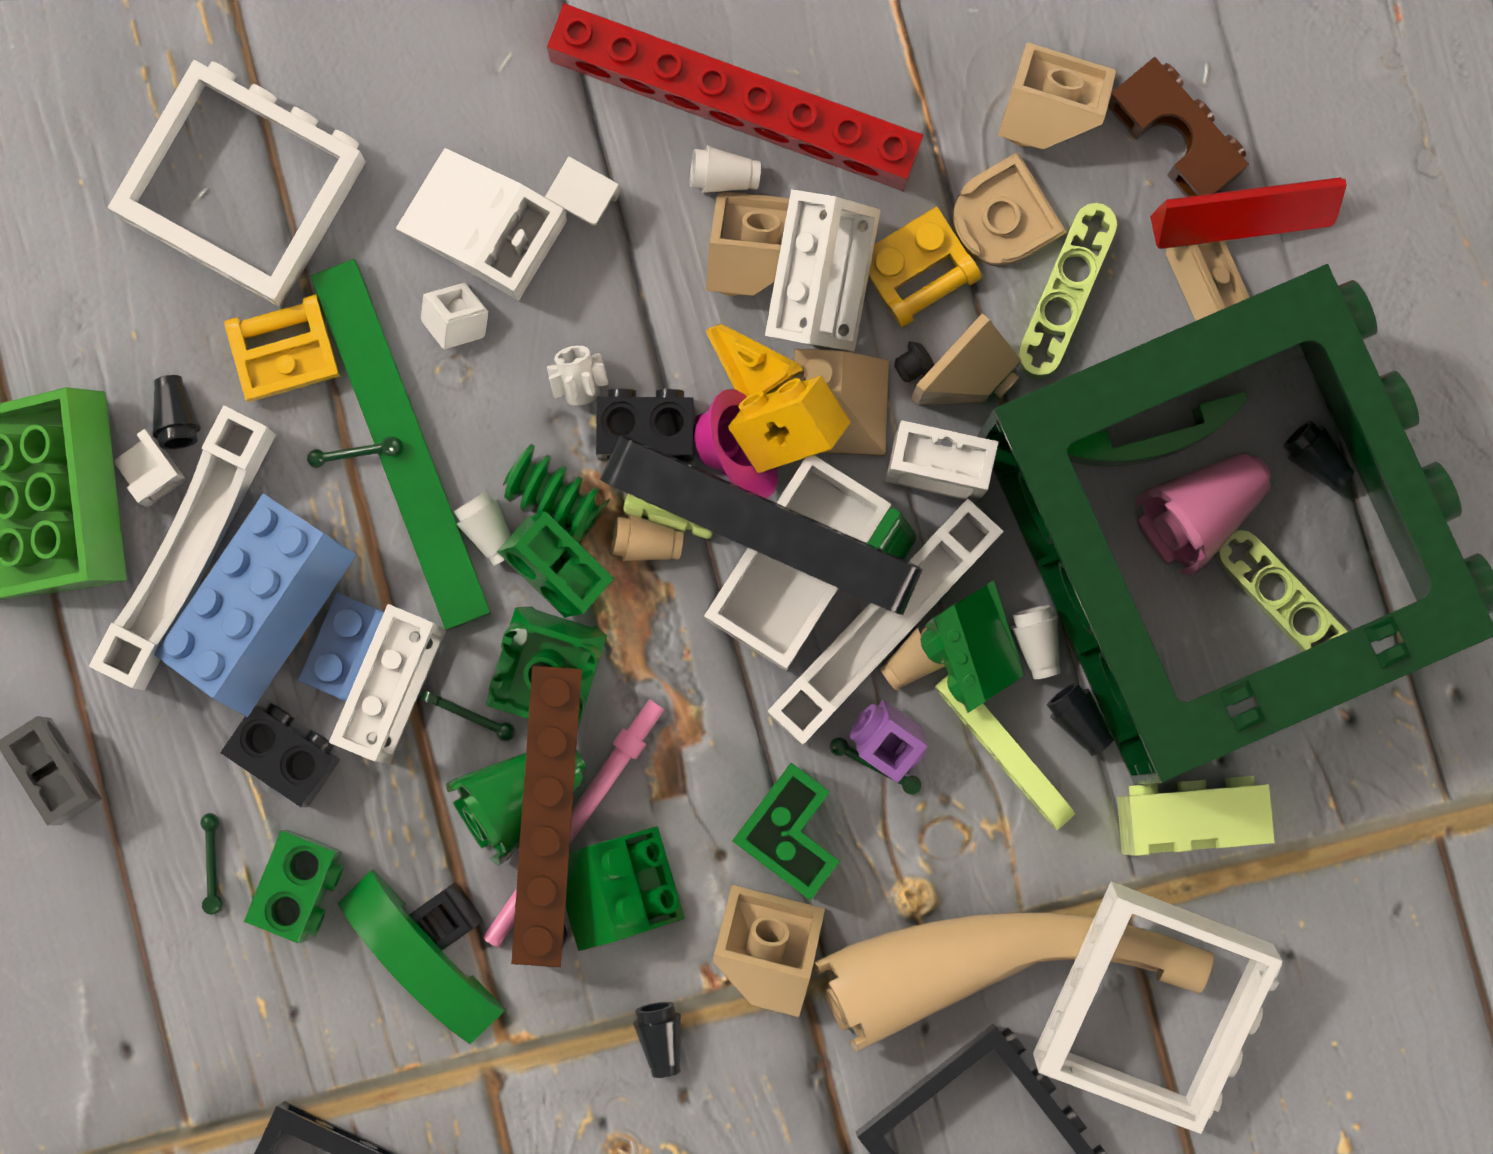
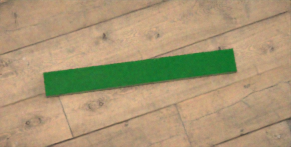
[310,258,492,631]

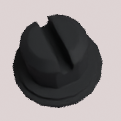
[894,341,934,383]

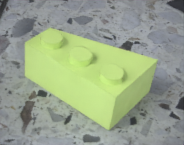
[1117,776,1275,856]

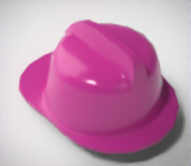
[694,389,778,498]

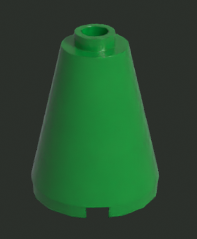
[446,750,586,866]

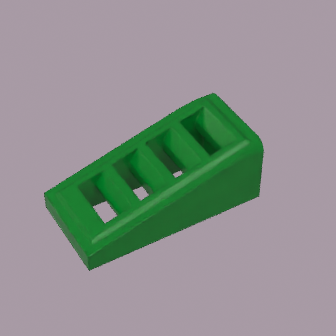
[867,508,916,559]

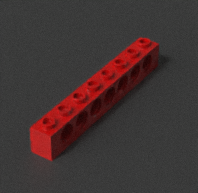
[547,3,923,192]

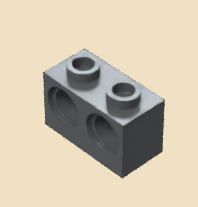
[0,716,102,826]

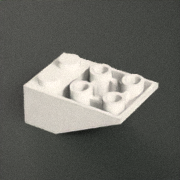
[396,148,567,301]

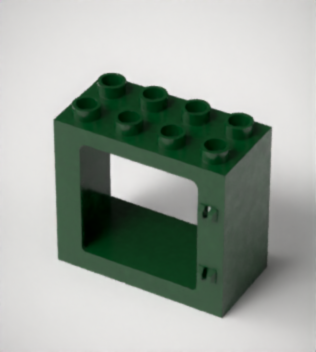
[978,263,1493,785]

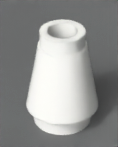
[690,145,761,193]
[454,491,511,566]
[1011,605,1061,679]

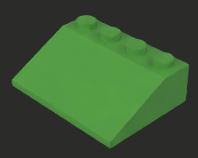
[0,387,127,600]

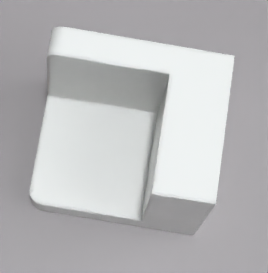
[545,156,621,226]
[115,429,186,508]

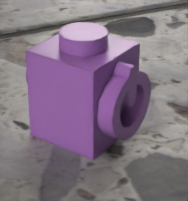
[850,699,928,783]

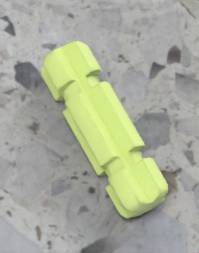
[623,494,714,539]

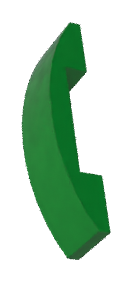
[1067,391,1248,467]
[338,869,506,1044]

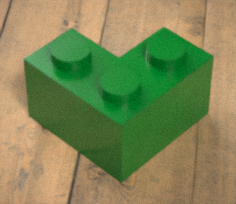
[732,763,840,901]

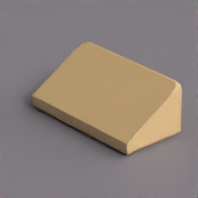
[1166,241,1250,321]

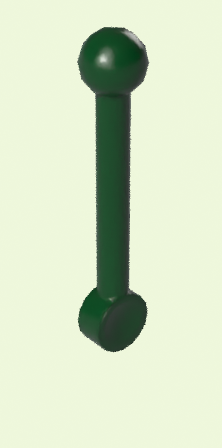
[307,437,403,468]
[420,690,515,741]
[830,737,921,795]
[200,813,223,915]

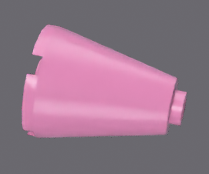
[1135,453,1271,575]

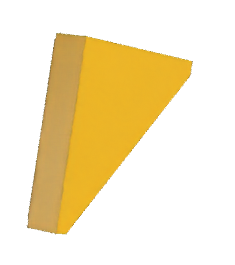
[706,324,803,397]

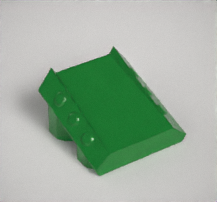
[920,580,1025,713]
[485,606,607,728]

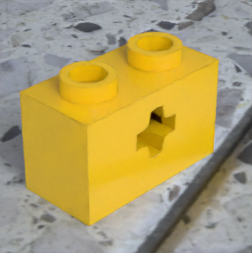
[728,375,851,473]

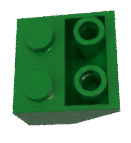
[565,826,685,951]

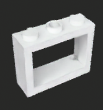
[765,189,881,352]
[329,604,446,764]

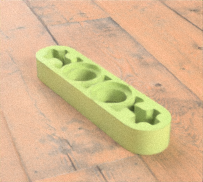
[1017,203,1117,379]
[1216,530,1348,652]
[934,674,1076,831]

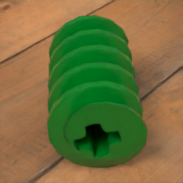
[503,444,610,543]

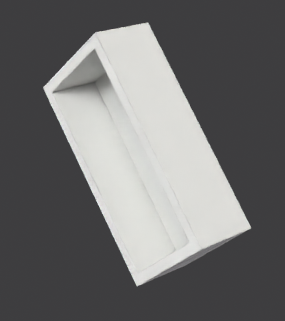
[704,455,891,671]

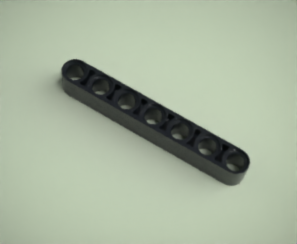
[600,435,923,615]

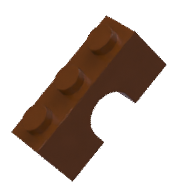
[1108,57,1249,197]

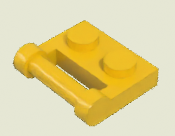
[868,206,982,328]
[224,294,340,403]

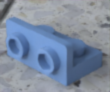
[298,592,384,701]

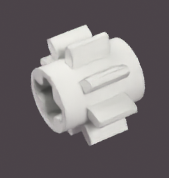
[547,346,608,405]

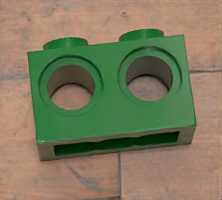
[497,511,614,618]
[244,830,344,943]

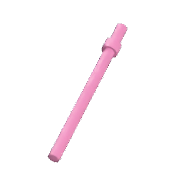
[483,699,665,948]

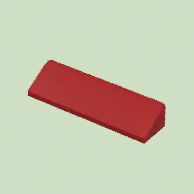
[1150,177,1347,249]

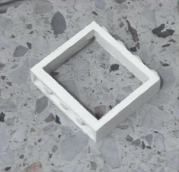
[107,60,366,309]
[1033,881,1283,1134]

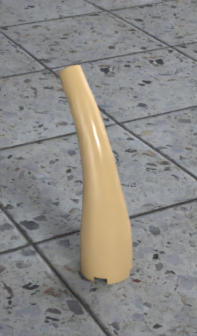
[813,913,1214,1052]

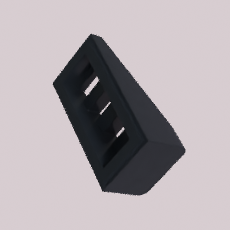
[409,882,483,951]

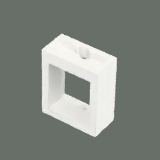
[885,420,998,503]

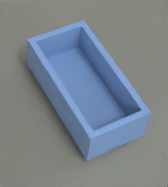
[154,493,356,717]

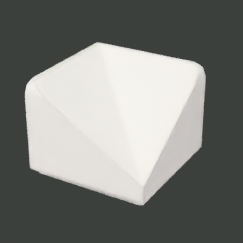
[421,282,489,350]

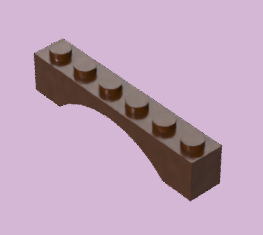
[511,666,582,967]

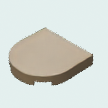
[953,152,1066,266]

